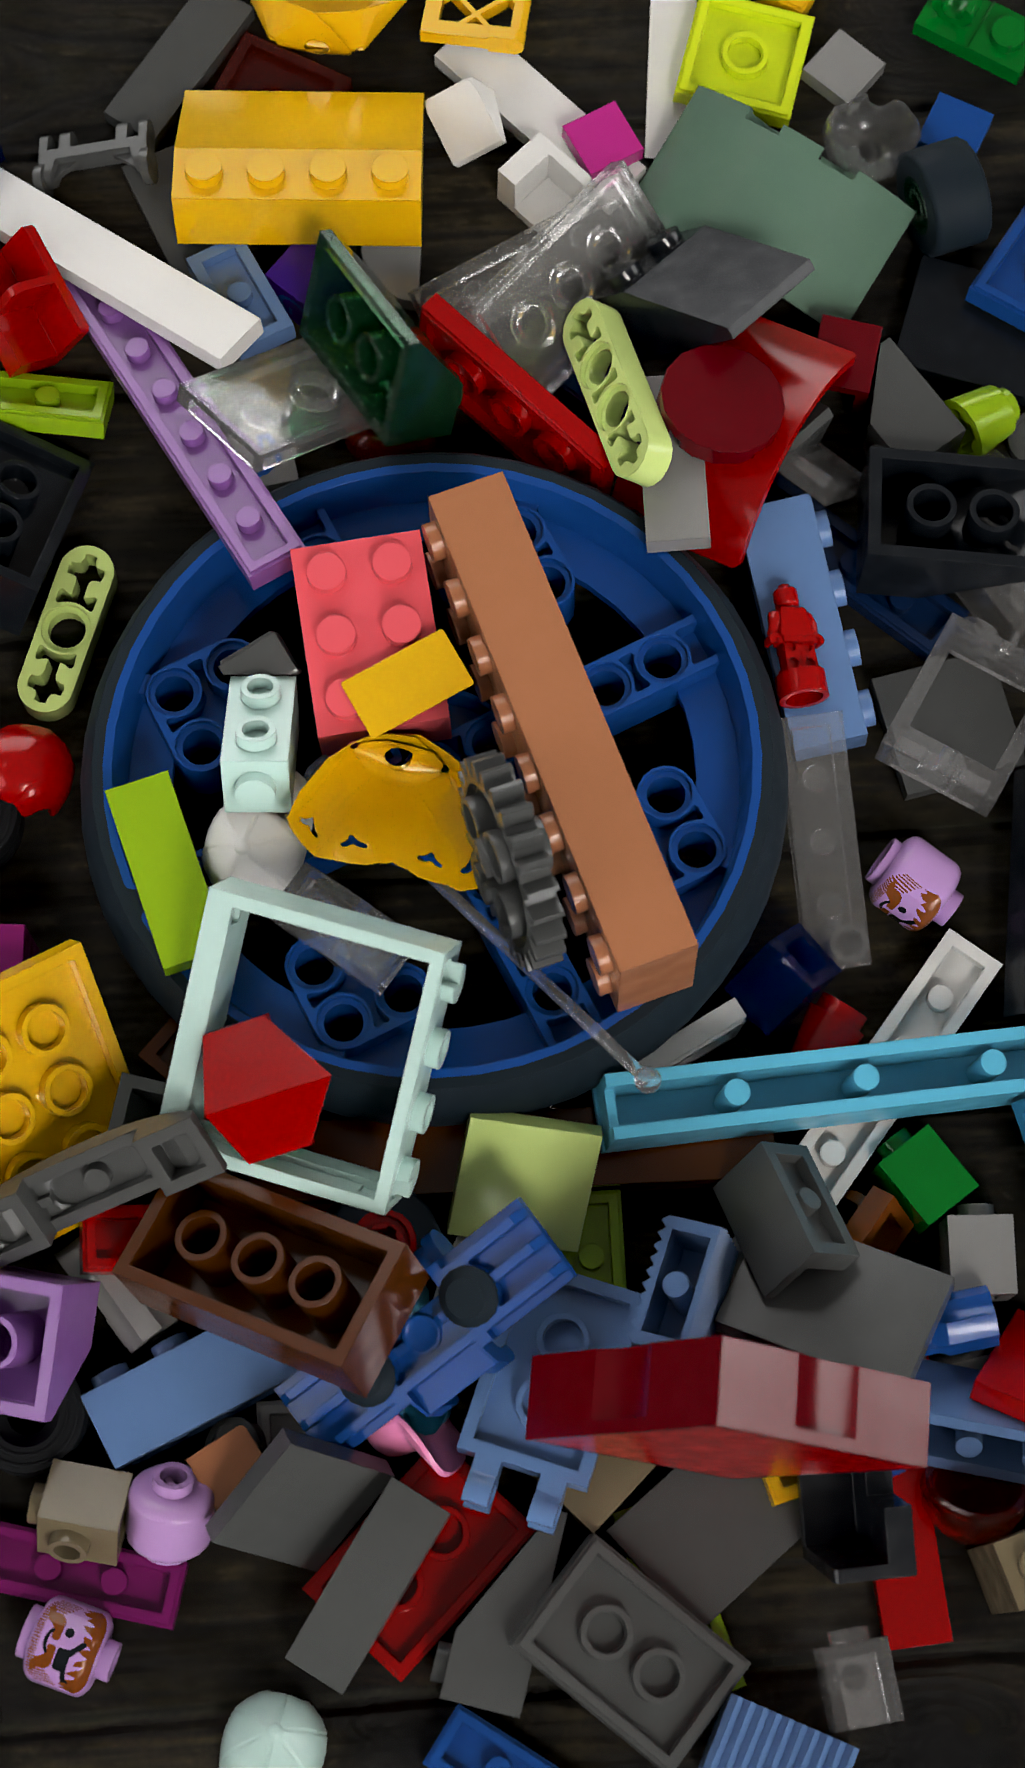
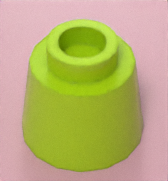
[943,385,1020,456]

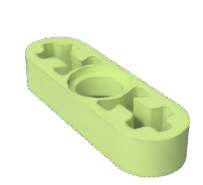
[17,545,118,722]

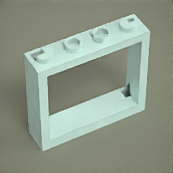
[160,876,466,1216]

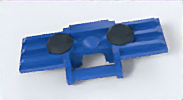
[274,1197,577,1449]

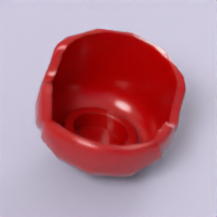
[0,723,76,817]

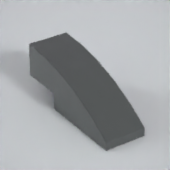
[285,1477,451,1695]

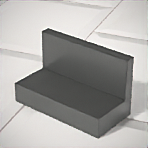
[713,1141,860,1299]

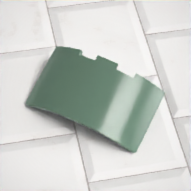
[627,85,916,324]

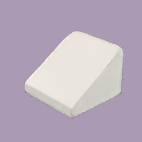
[424,77,507,168]

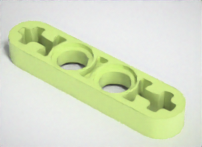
[562,298,673,487]

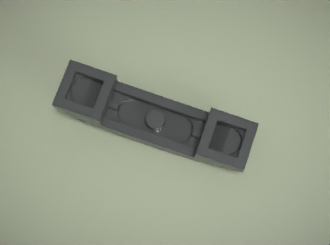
[0,1110,228,1268]

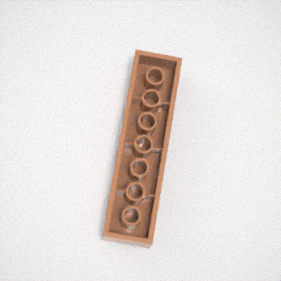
[421,471,699,1013]

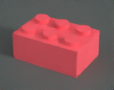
[290,530,452,759]

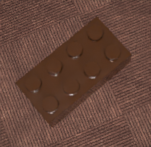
[112,1173,430,1398]

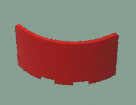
[612,316,856,568]

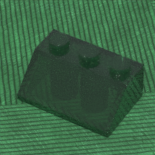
[299,229,464,447]

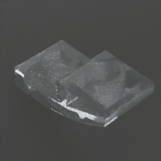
[269,862,409,996]

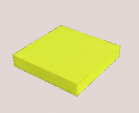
[672,0,815,129]

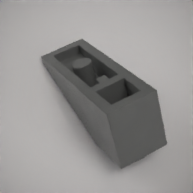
[430,1511,568,1718]

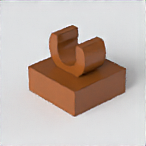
[843,1185,914,1255]

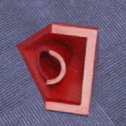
[202,1013,332,1164]

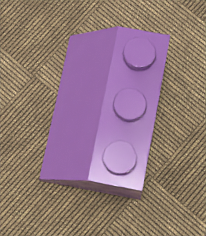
[0,1265,100,1422]

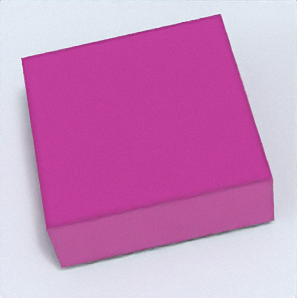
[562,101,644,183]

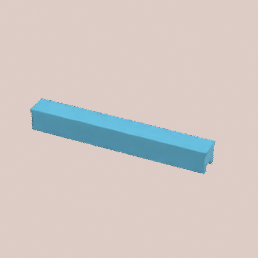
[591,1026,1025,1154]

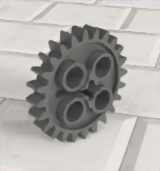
[457,749,567,972]

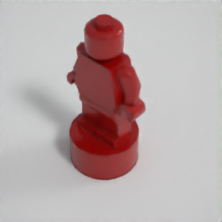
[764,584,830,709]

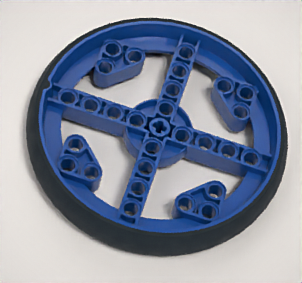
[80,452,788,1127]

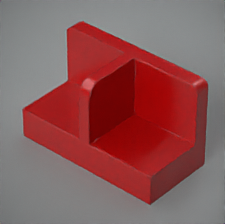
[0,225,89,378]

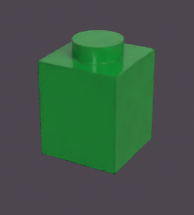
[870,1124,979,1235]

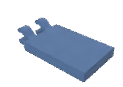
[456,1274,642,1535]

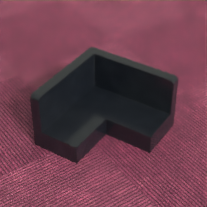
[797,1470,917,1584]

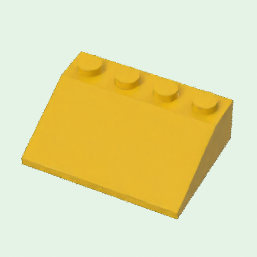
[171,90,424,246]

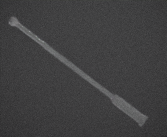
[304,755,661,1094]

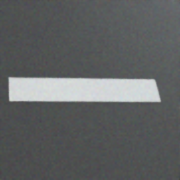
[645,0,697,159]

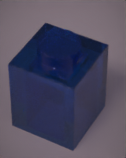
[724,923,842,1036]

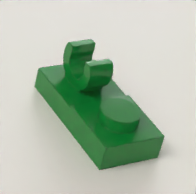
[912,0,1025,85]

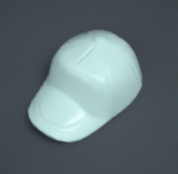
[219,1690,327,1768]

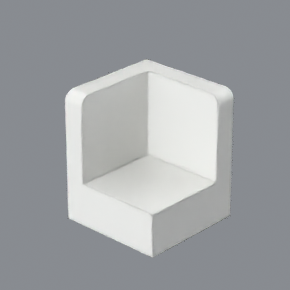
[497,131,592,242]

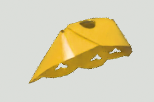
[250,0,407,55]
[287,734,478,892]

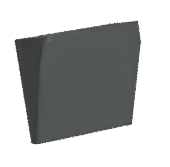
[218,631,302,675]

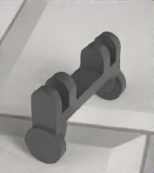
[32,119,159,198]

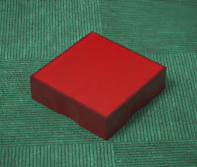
[525,1335,931,1479]

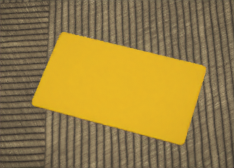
[341,629,474,738]

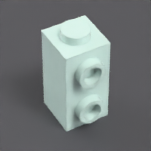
[220,674,300,812]

